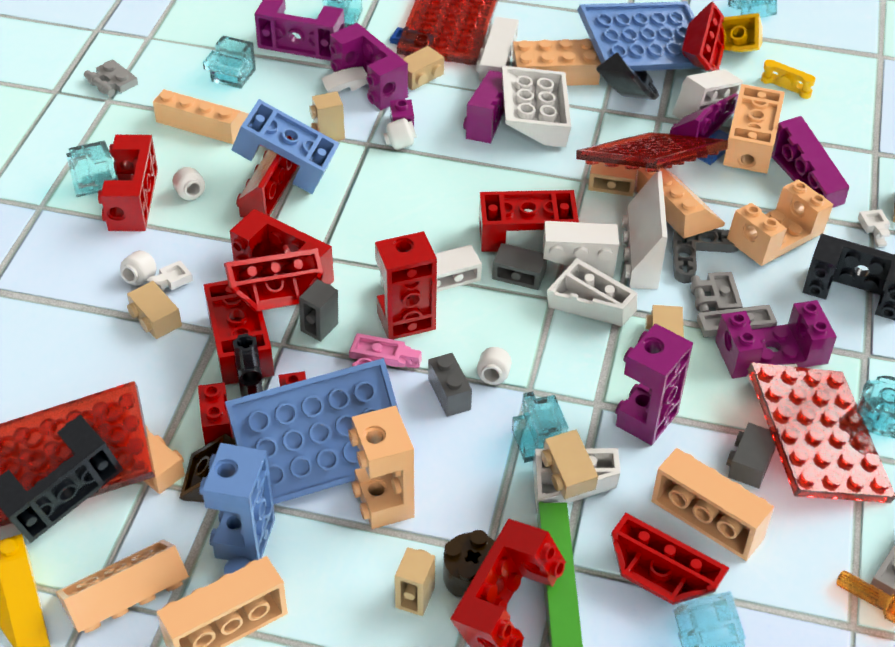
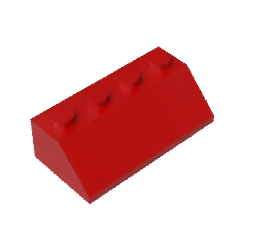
[236,136,299,218]

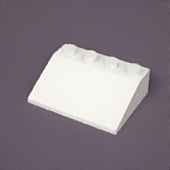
[501,65,572,147]
[622,171,667,290]

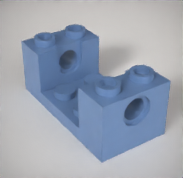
[231,99,340,195]
[199,443,275,561]

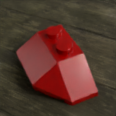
[682,1,725,72]
[224,248,324,312]
[611,512,730,605]

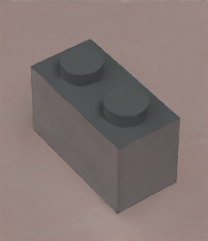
[492,243,547,290]
[299,279,339,342]
[428,352,472,417]
[726,422,780,489]

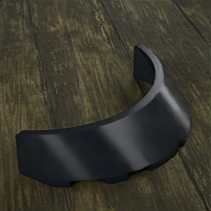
[596,53,659,100]

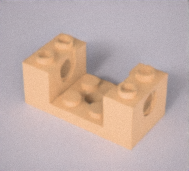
[723,84,785,174]
[727,180,834,266]
[348,405,415,529]

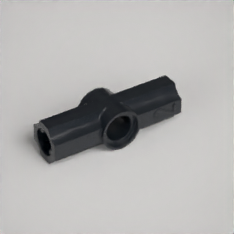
[233,333,263,397]

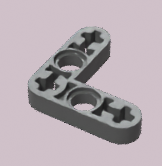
[672,229,739,283]

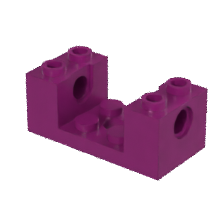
[254,0,345,61]
[329,23,408,110]
[715,300,837,379]
[615,323,693,446]

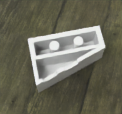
[672,69,744,120]
[543,221,619,278]
[547,258,638,327]
[533,448,621,514]

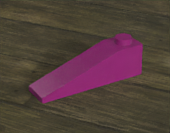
[670,93,739,156]

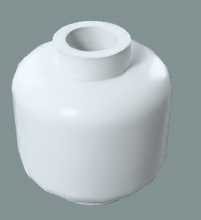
[383,118,417,150]
[172,167,205,200]
[120,250,157,286]
[476,347,512,385]

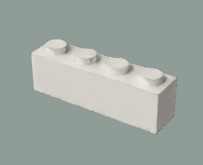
[476,16,519,82]
[380,244,482,292]

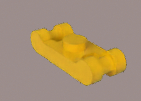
[761,59,816,99]

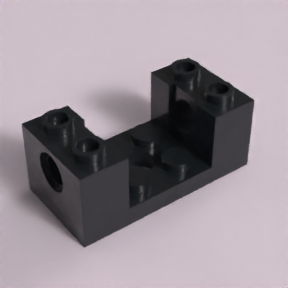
[802,233,895,321]
[0,415,124,544]

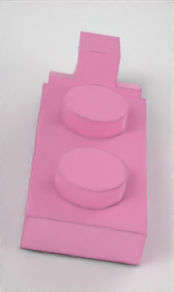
[349,333,422,368]

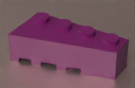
[463,70,504,144]
[771,115,850,208]

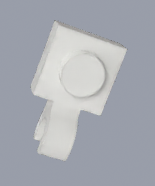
[858,209,890,247]
[147,260,193,291]

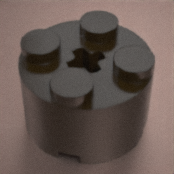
[443,530,495,598]

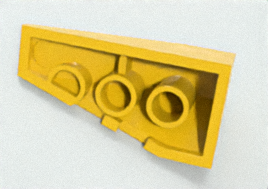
[722,13,763,52]
[0,534,51,647]

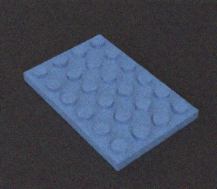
[577,1,699,71]
[224,358,400,504]

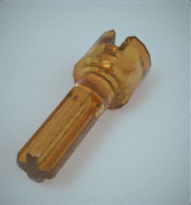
[836,570,895,624]

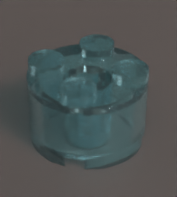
[855,375,895,439]

